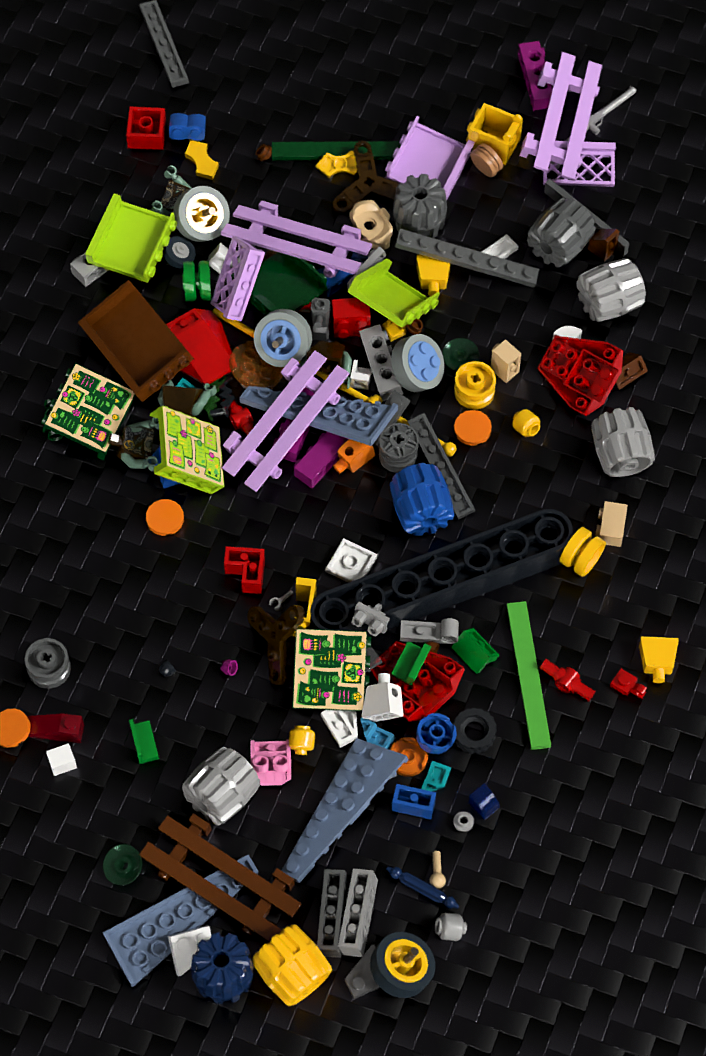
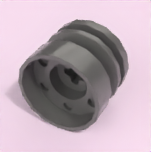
[379,423,419,473]

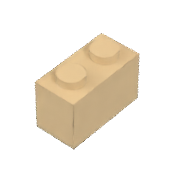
[491,339,521,383]
[595,501,628,547]

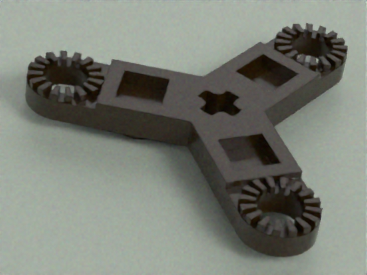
[333,141,398,214]
[248,605,305,685]

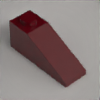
[27,714,84,743]

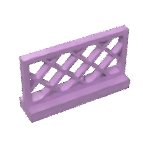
[543,141,615,187]
[210,235,265,321]

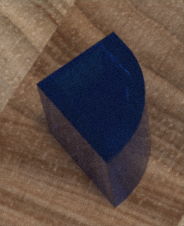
[469,783,500,820]

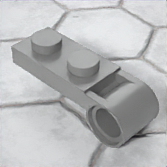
[347,246,386,298]
[400,618,459,644]

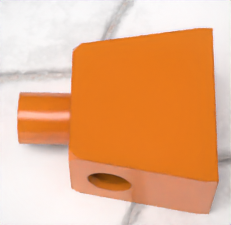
[333,439,375,474]

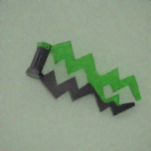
[203,372,235,421]

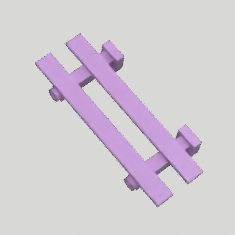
[519,52,602,181]
[221,201,372,278]
[222,351,349,492]

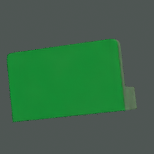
[451,628,500,674]
[391,641,432,686]
[129,719,159,764]

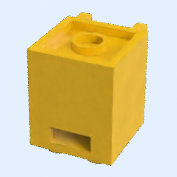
[466,103,523,165]

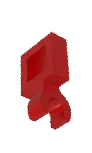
[610,668,647,699]

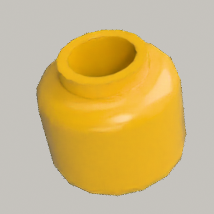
[512,409,540,437]
[289,726,315,755]

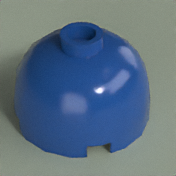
[416,713,457,754]

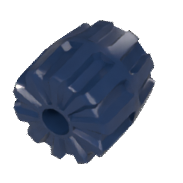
[191,932,254,1004]

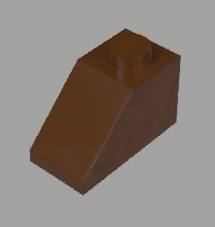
[588,229,620,262]

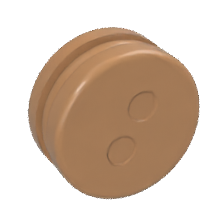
[470,143,503,178]

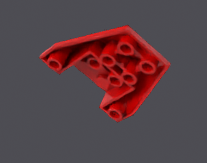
[166,308,237,385]
[537,336,623,416]
[369,641,465,721]

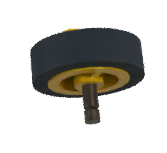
[370,932,435,998]

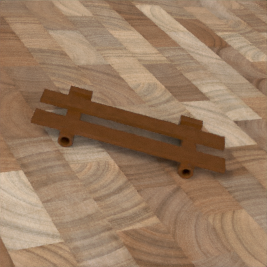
[139,813,302,942]

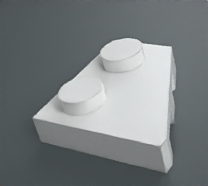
[321,710,358,748]
[168,925,211,976]

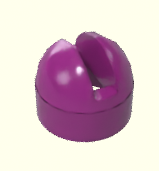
[221,659,238,676]

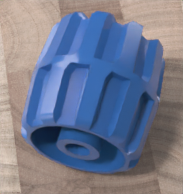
[390,463,454,536]

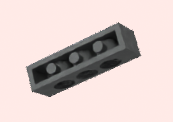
[317,869,349,957]

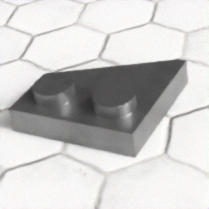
[345,945,380,999]

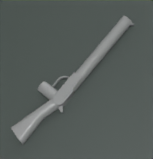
[564,86,636,141]

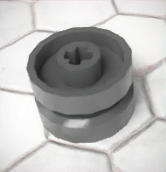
[25,638,71,689]

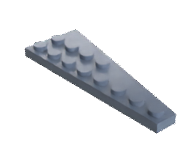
[239,386,398,446]
[281,738,408,883]
[103,855,258,987]

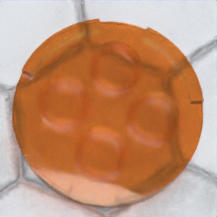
[229,341,284,389]

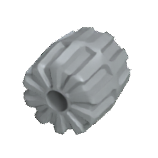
[577,258,646,322]
[591,407,655,477]
[182,747,260,825]

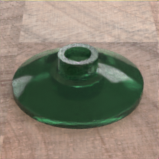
[442,338,479,371]
[103,844,142,885]

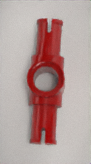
[223,399,254,435]
[540,659,596,701]

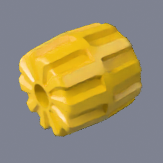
[252,924,332,1006]

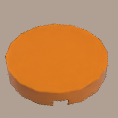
[454,410,492,446]
[146,499,184,536]
[0,708,31,748]
[390,737,428,776]

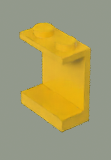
[291,577,317,636]

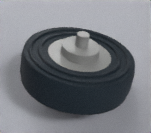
[163,236,196,268]

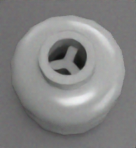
[435,913,467,941]

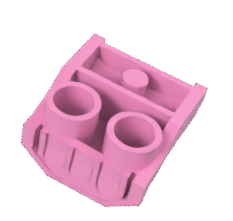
[250,739,291,786]

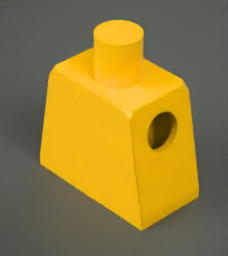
[416,255,451,296]
[639,636,678,683]

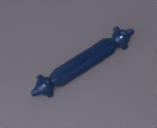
[386,867,459,909]

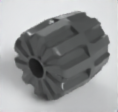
[393,174,447,238]
[527,198,596,267]

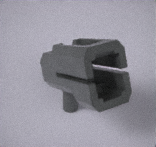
[311,298,331,341]

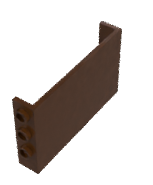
[78,280,194,402]

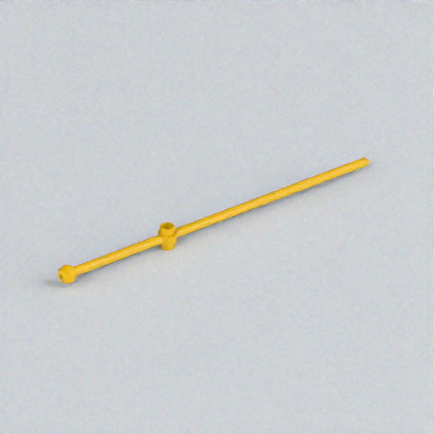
[213,308,457,457]

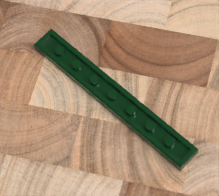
[272,141,401,160]

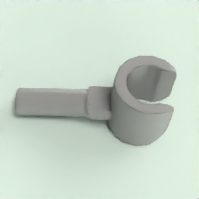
[269,590,293,611]

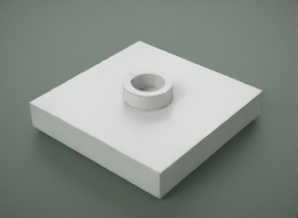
[325,538,377,583]

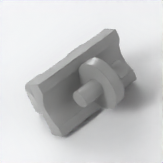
[352,602,390,637]

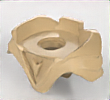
[349,200,393,250]

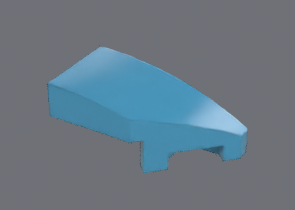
[360,717,395,749]

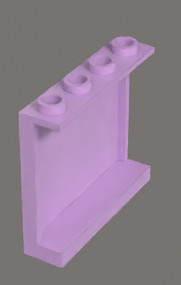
[385,116,475,201]

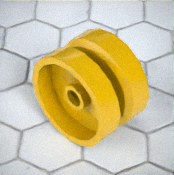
[454,361,496,410]
[559,527,606,577]

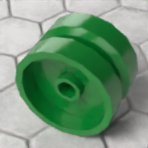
[182,260,212,302]

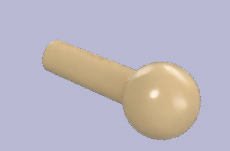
[429,851,446,889]

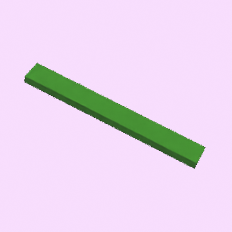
[506,601,551,750]

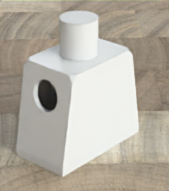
[362,673,403,722]

